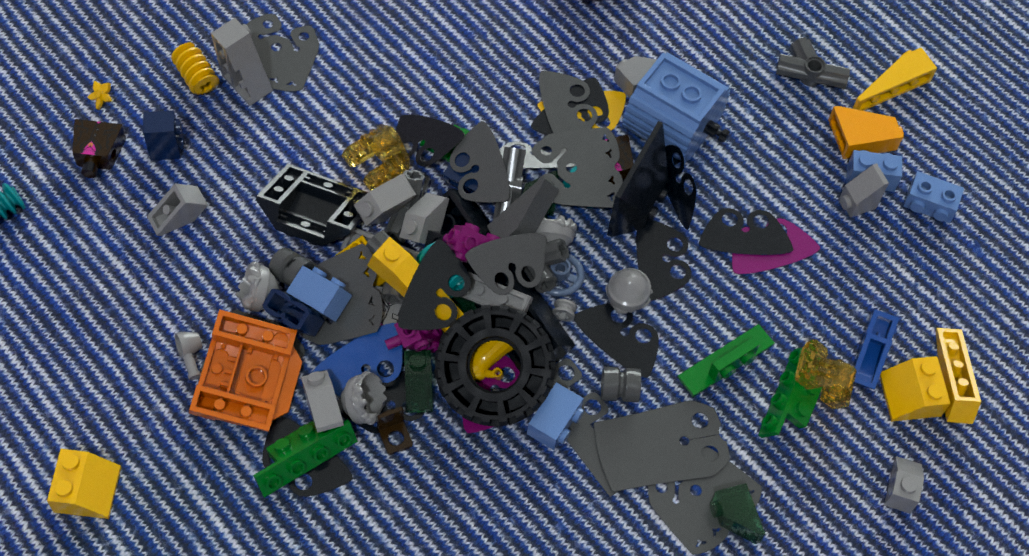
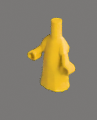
[470,341,513,381]

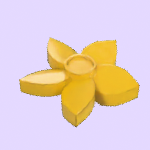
[87,81,112,110]

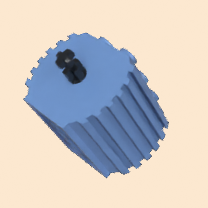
[622,52,730,163]

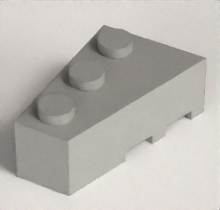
[211,18,273,106]

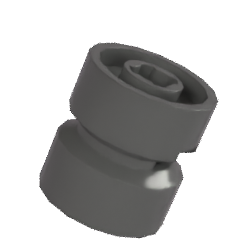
[269,247,318,286]
[601,366,641,403]

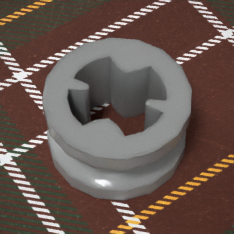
[552,299,577,322]

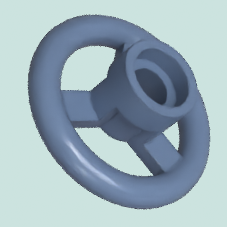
[546,254,585,297]

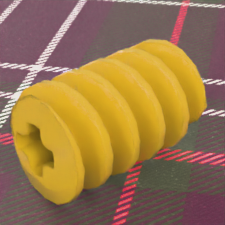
[171,42,219,95]

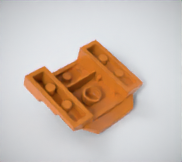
[189,309,302,432]

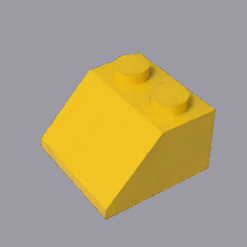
[880,356,951,422]
[47,449,121,519]

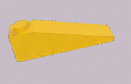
[853,48,937,111]
[367,237,464,332]
[935,328,981,424]

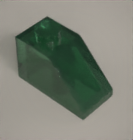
[404,350,433,413]
[710,483,765,544]

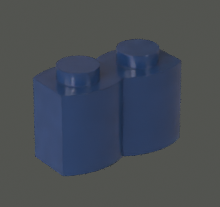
[262,289,325,336]

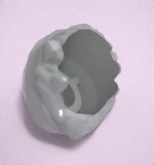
[535,215,577,246]
[236,261,280,312]
[605,268,653,314]
[340,371,387,425]

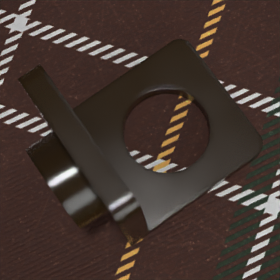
[377,407,413,455]

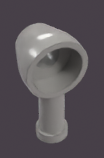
[175,331,202,380]

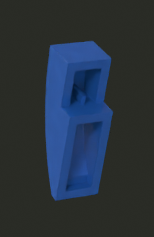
[849,309,899,390]

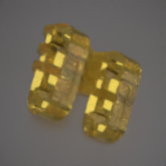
[342,124,410,191]
[795,339,857,409]

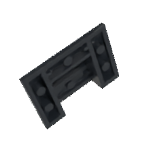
[607,121,669,237]
[256,163,368,247]

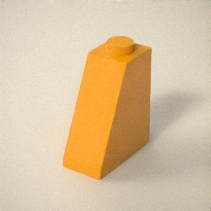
[828,106,904,159]

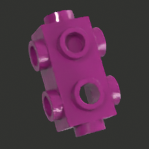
[443,223,500,263]
[384,322,442,354]

